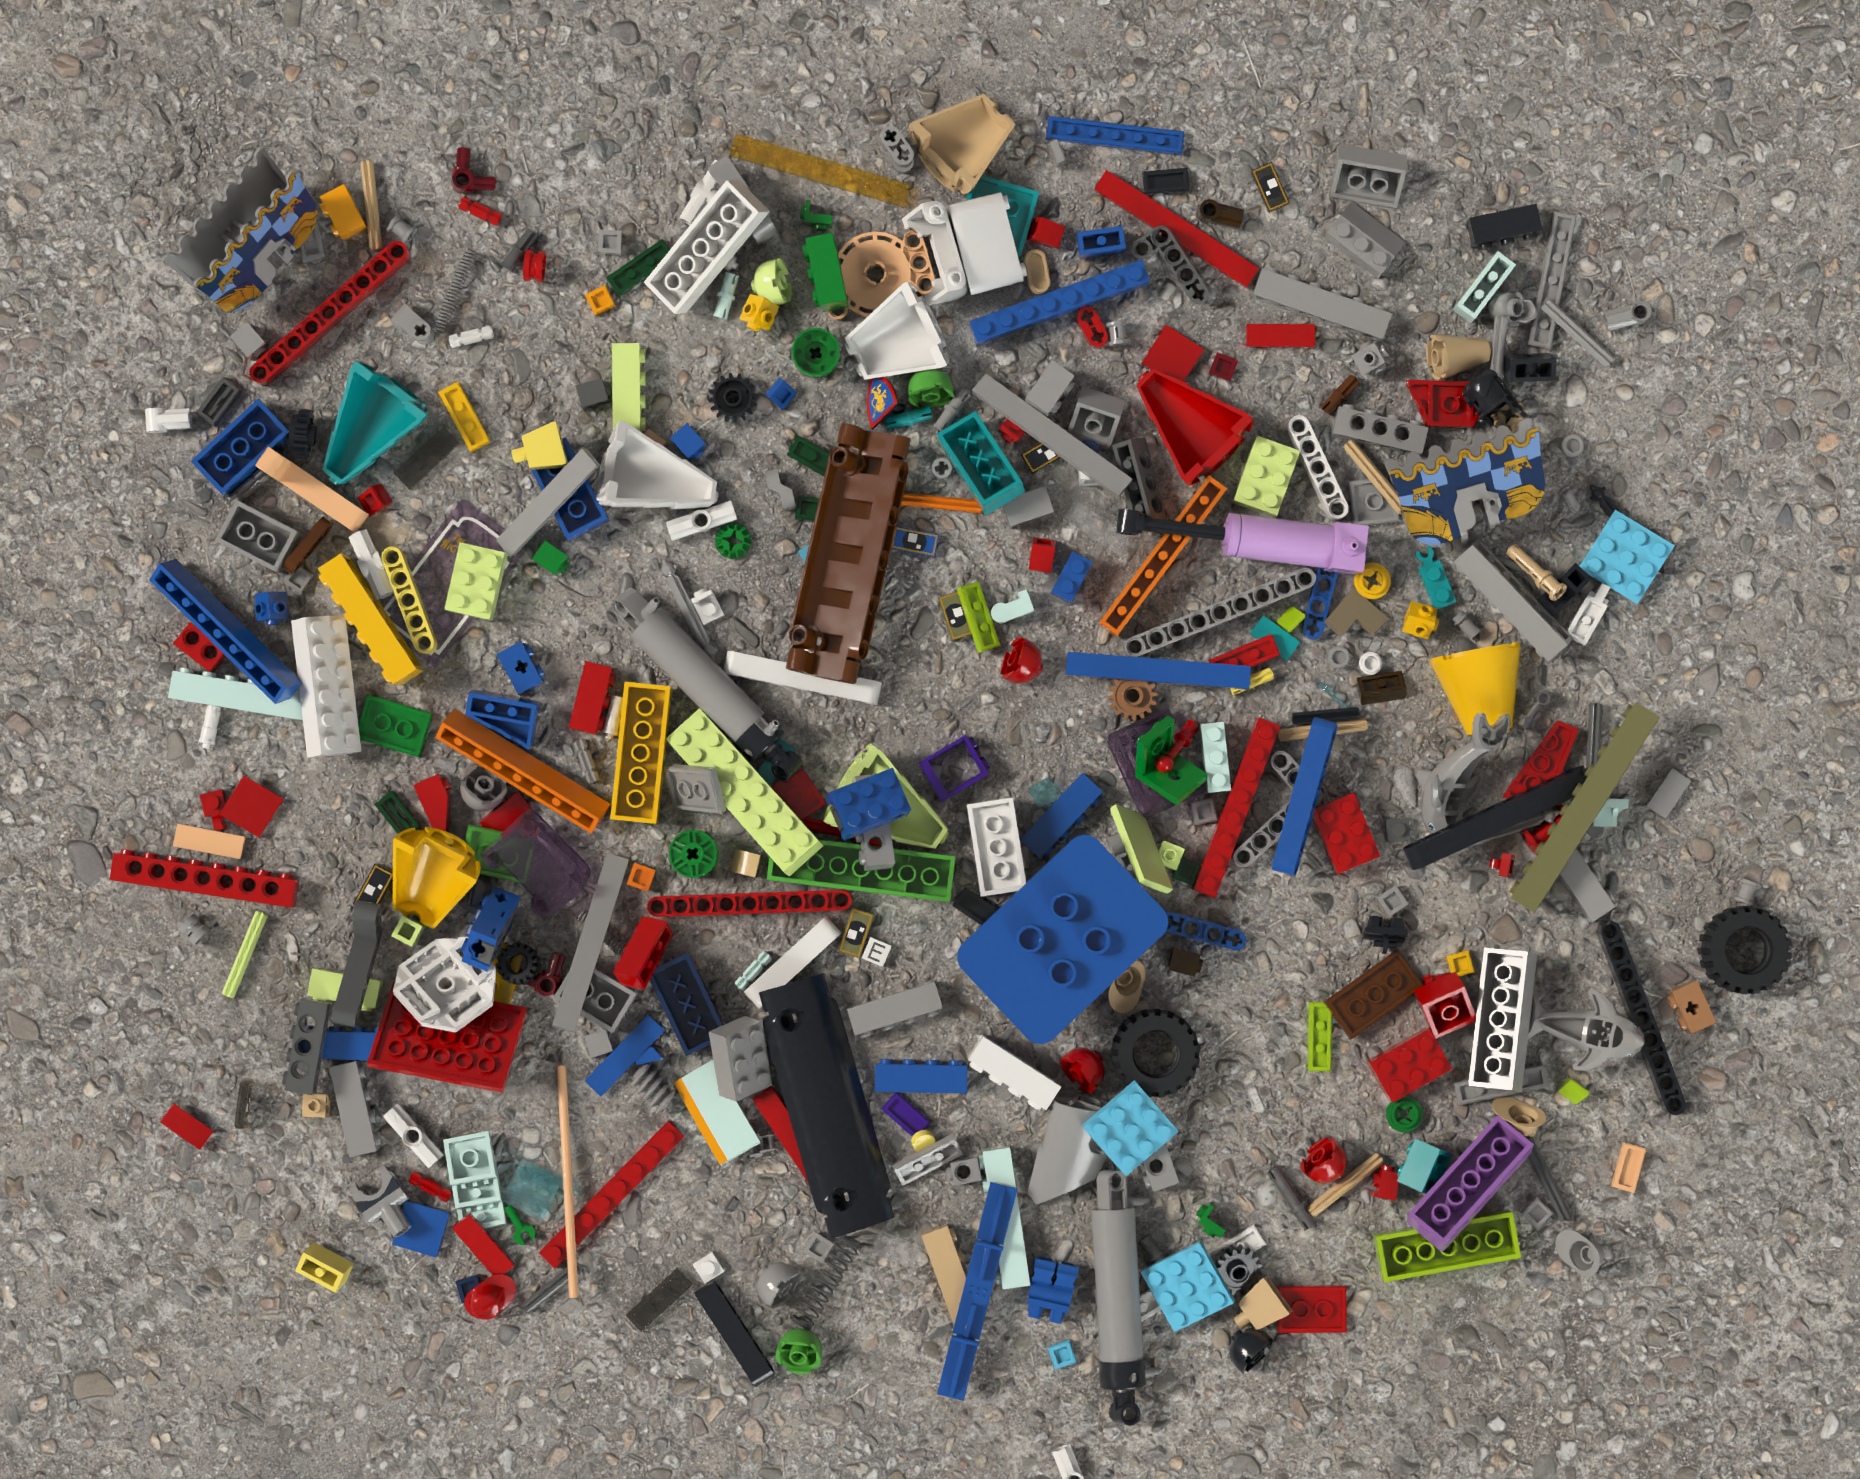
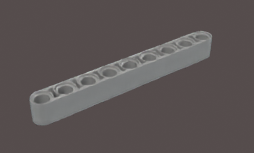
[1124,568,1316,657]

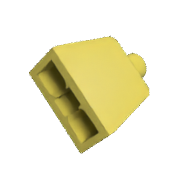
[511,421,568,470]

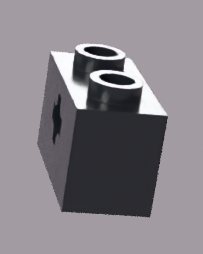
[1504,353,1556,382]

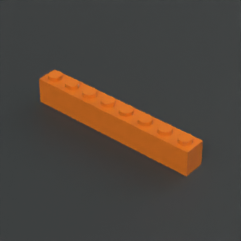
[1098,475,1227,637]
[435,708,610,834]

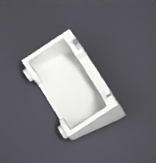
[948,192,1027,295]
[902,201,968,306]

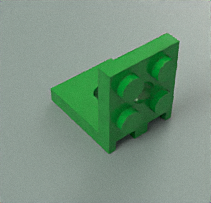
[1135,715,1208,806]

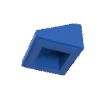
[635,1045,665,1065]

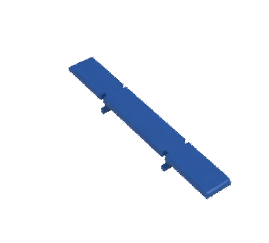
[937,1182,1017,1401]

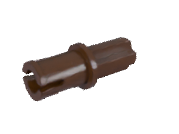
[1320,375,1360,416]

